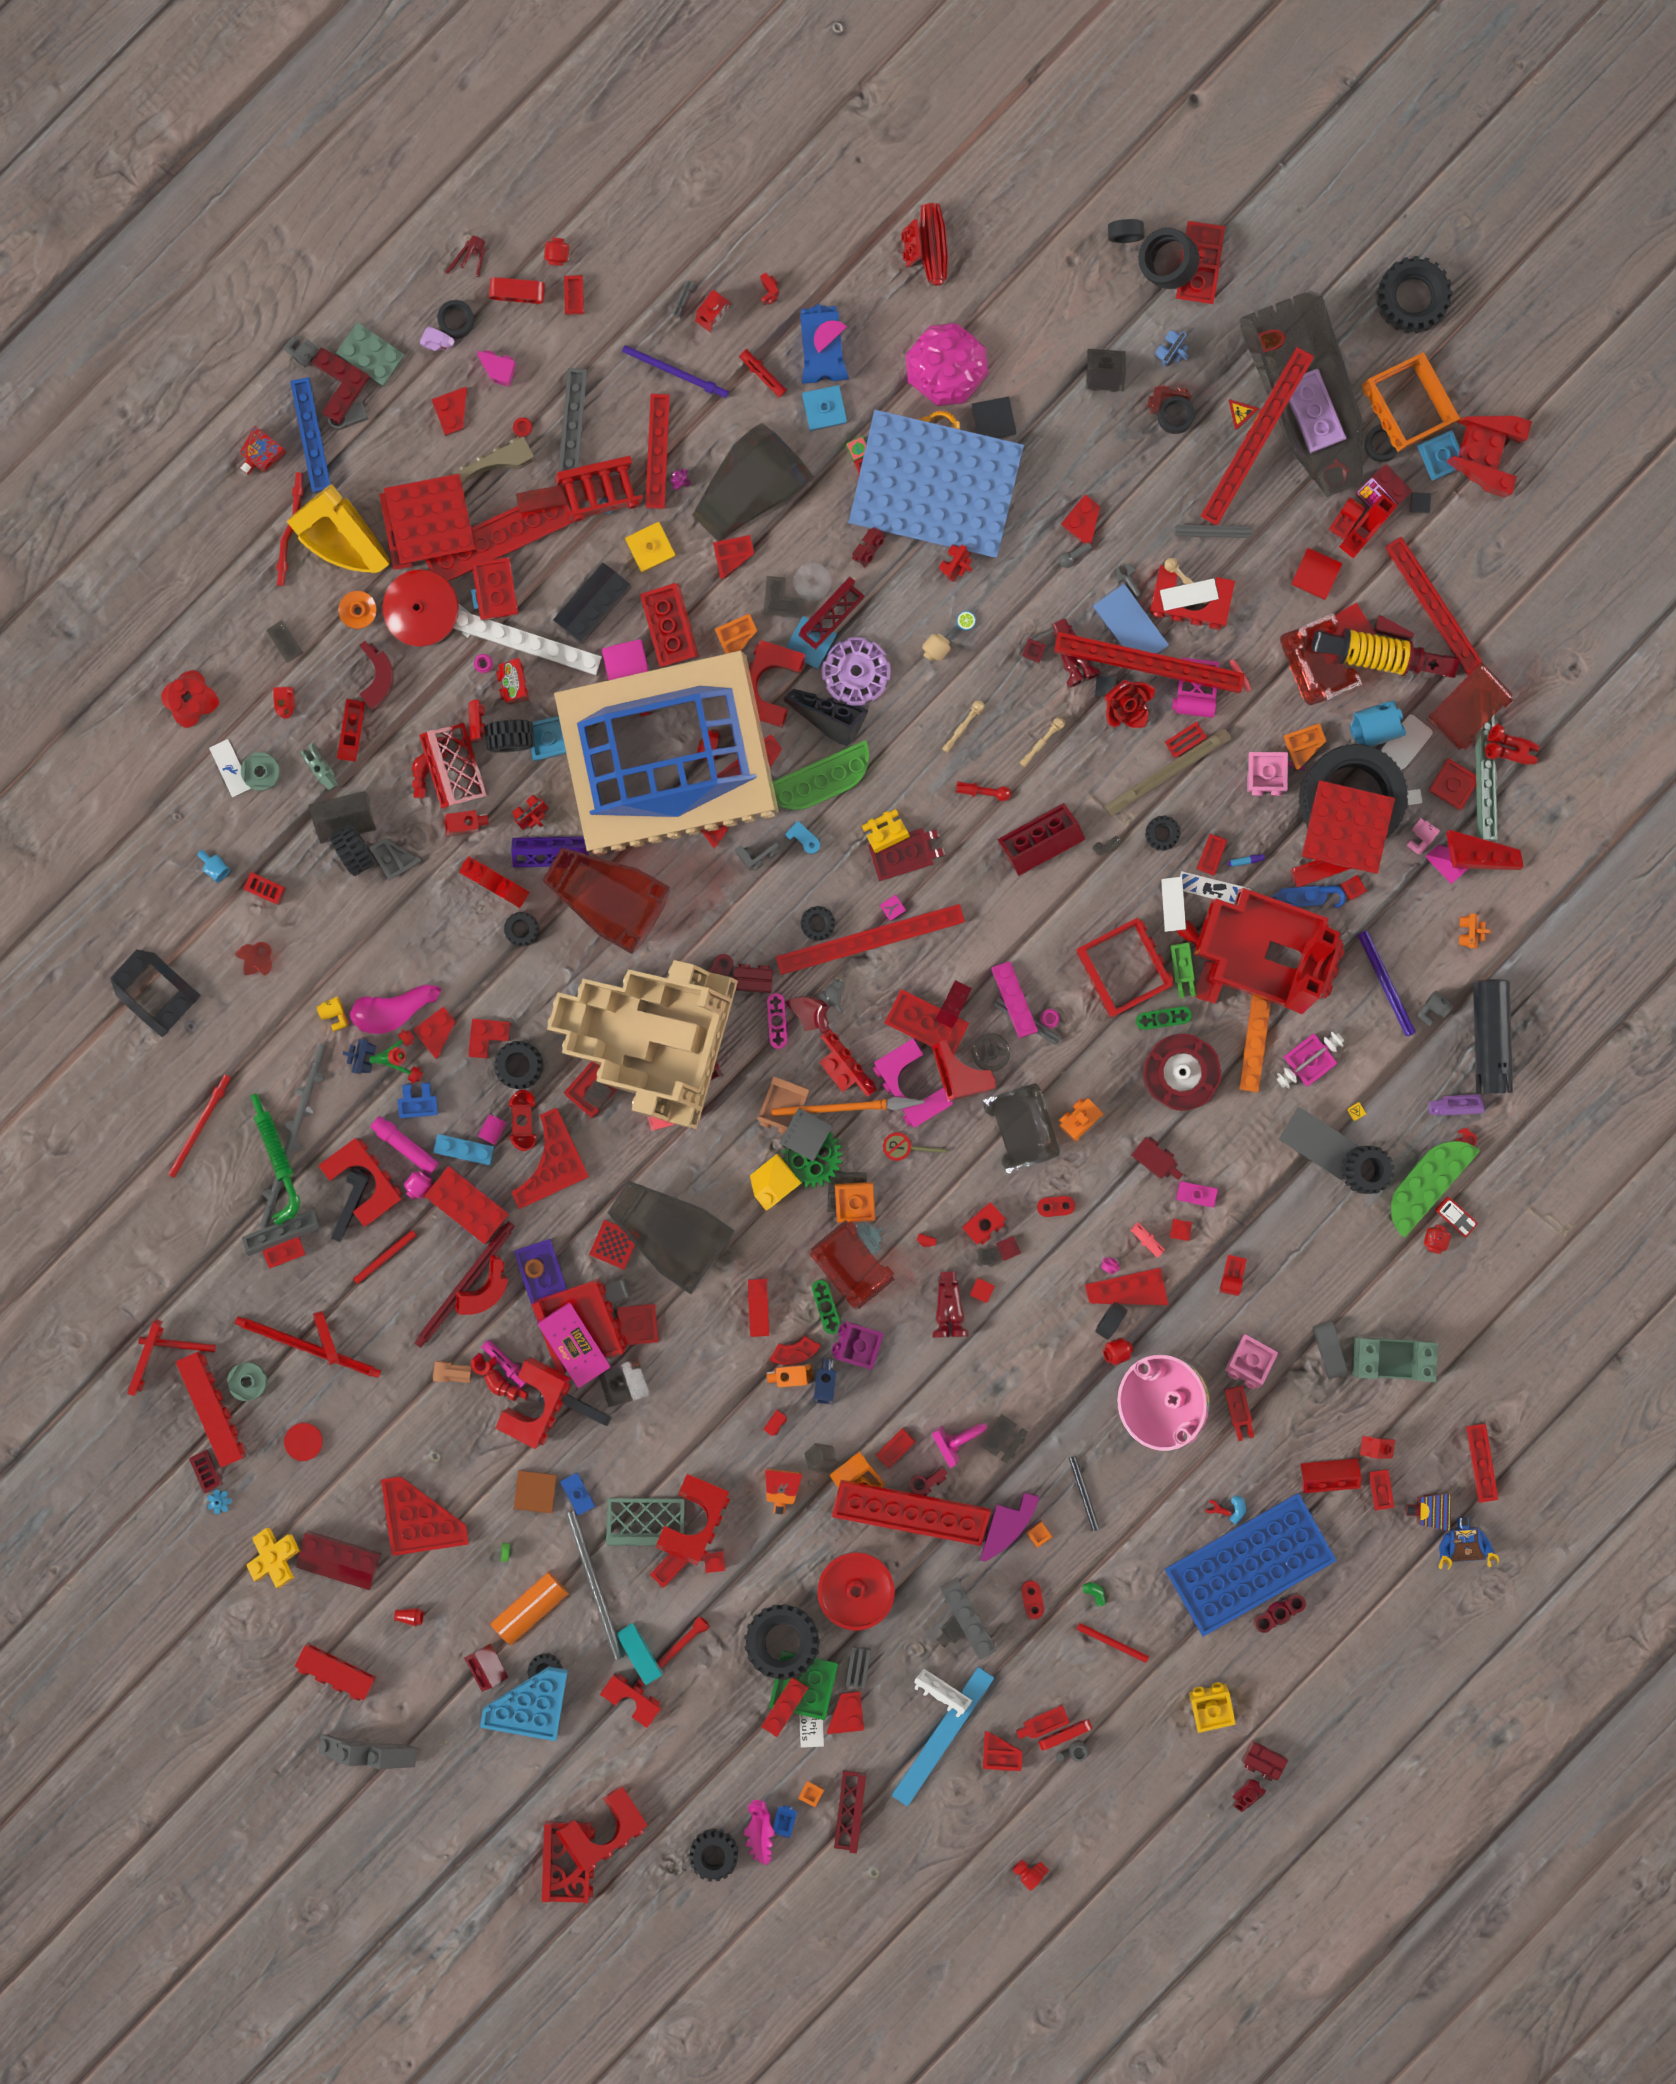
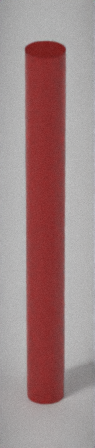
[353,1230,417,1285]
[138,1337,216,1352]
[1076,1622,1149,1663]

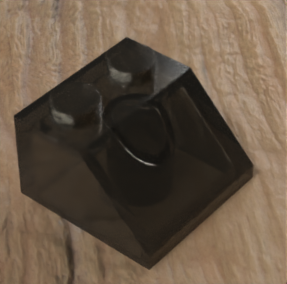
[1085,349,1126,392]
[599,1358,649,1407]

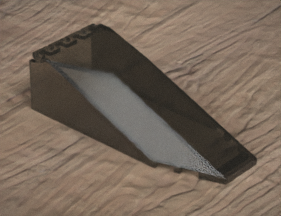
[1239,291,1363,497]

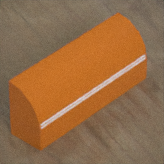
[490,1571,569,1645]

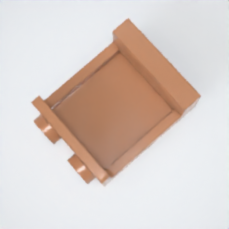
[757,1076,809,1134]

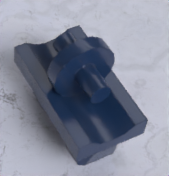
[343,1039,376,1074]

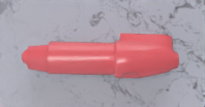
[1230,660,1251,692]

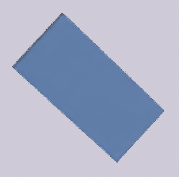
[1093,584,1169,654]

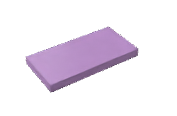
[1289,369,1346,454]

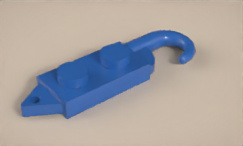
[1271,885,1346,908]

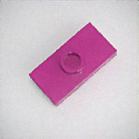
[1176,1181,1218,1208]

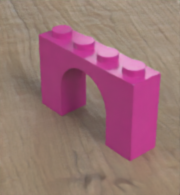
[873,1039,953,1128]

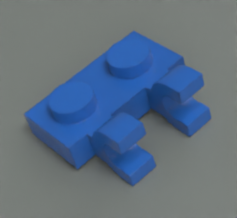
[398,1082,438,1118]

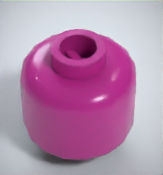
[404,1170,433,1200]

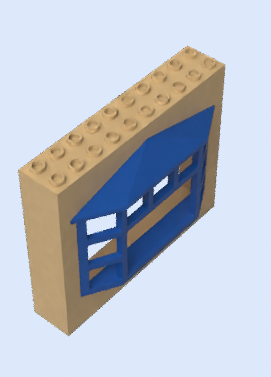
[554,651,779,856]

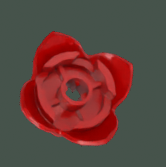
[161,670,219,728]
[1105,680,1156,728]

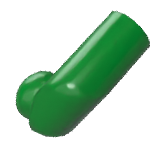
[1082,1582,1106,1607]

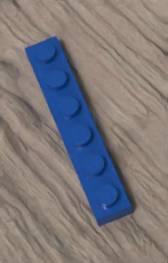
[290,377,331,494]

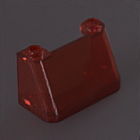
[1280,613,1362,705]
[1426,662,1513,750]
[807,1220,895,1310]

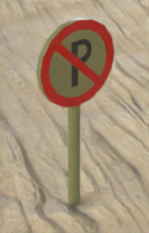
[883,1132,948,1161]

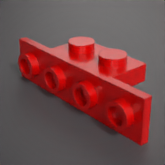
[820,1029,877,1097]

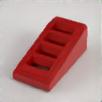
[243,872,286,905]

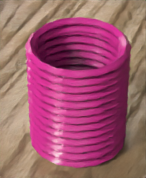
[478,1114,507,1145]

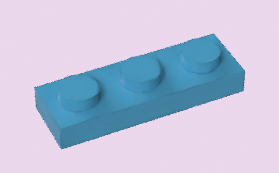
[433,1134,494,1165]

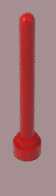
[637,1616,710,1687]

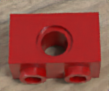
[962,1202,1006,1245]

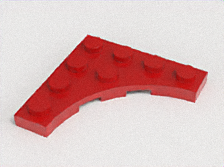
[511,1107,589,1209]

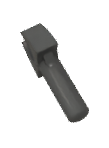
[1116,563,1142,597]

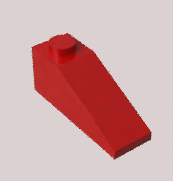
[337,699,365,762]
[748,1278,769,1337]

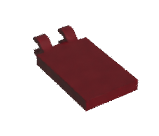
[868,828,946,882]

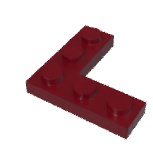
[311,347,370,424]

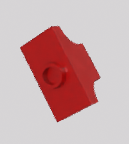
[1360,1436,1395,1459]

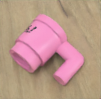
[1406,818,1440,854]

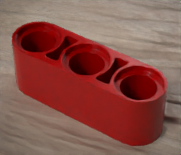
[489,277,545,304]

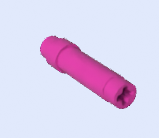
[370,1115,439,1175]

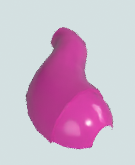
[350,985,441,1034]

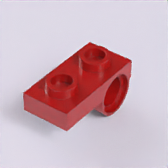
[1328,497,1366,540]
[1219,1254,1247,1296]

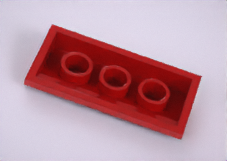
[640,583,699,668]

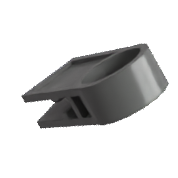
[328,401,368,430]

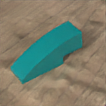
[616,1623,663,1685]

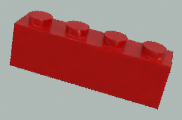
[294,1643,376,1701]

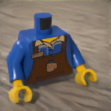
[1439,1517,1499,1570]

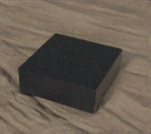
[1410,492,1431,514]

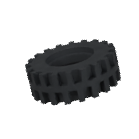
[1376,256,1453,334]
[744,1604,820,1680]

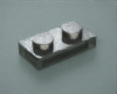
[266,620,304,663]

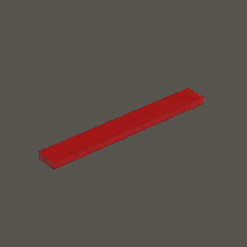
[1384,536,1484,675]

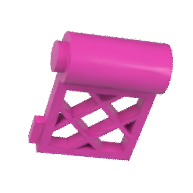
[1172,657,1220,718]

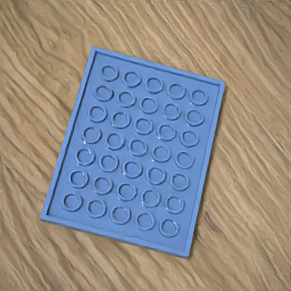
[848,410,1024,558]

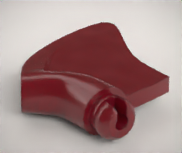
[786,996,830,1034]

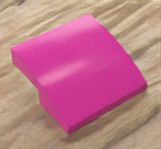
[602,640,649,680]

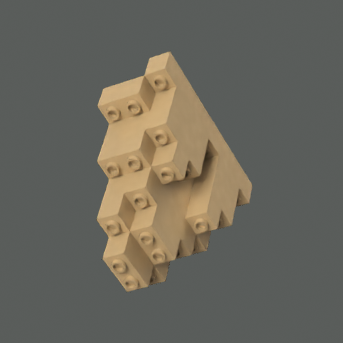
[547,960,738,1130]

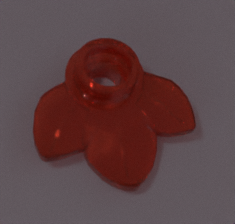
[235,942,272,976]

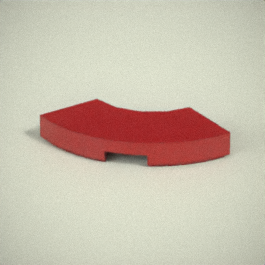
[769,1336,821,1365]

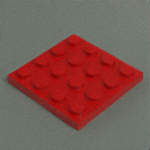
[384,474,475,565]
[1301,780,1395,874]

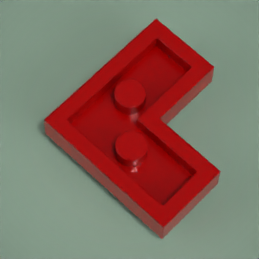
[468,1019,511,1059]

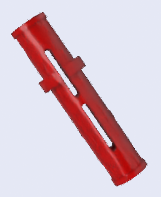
[739,349,787,398]

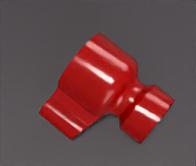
[1012,1859,1049,1891]

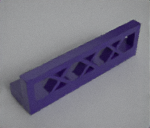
[511,836,590,868]

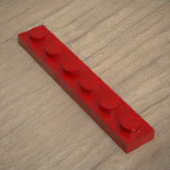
[646,394,670,509]

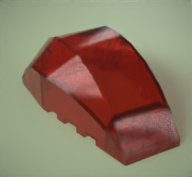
[542,847,671,954]

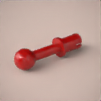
[955,781,1011,802]

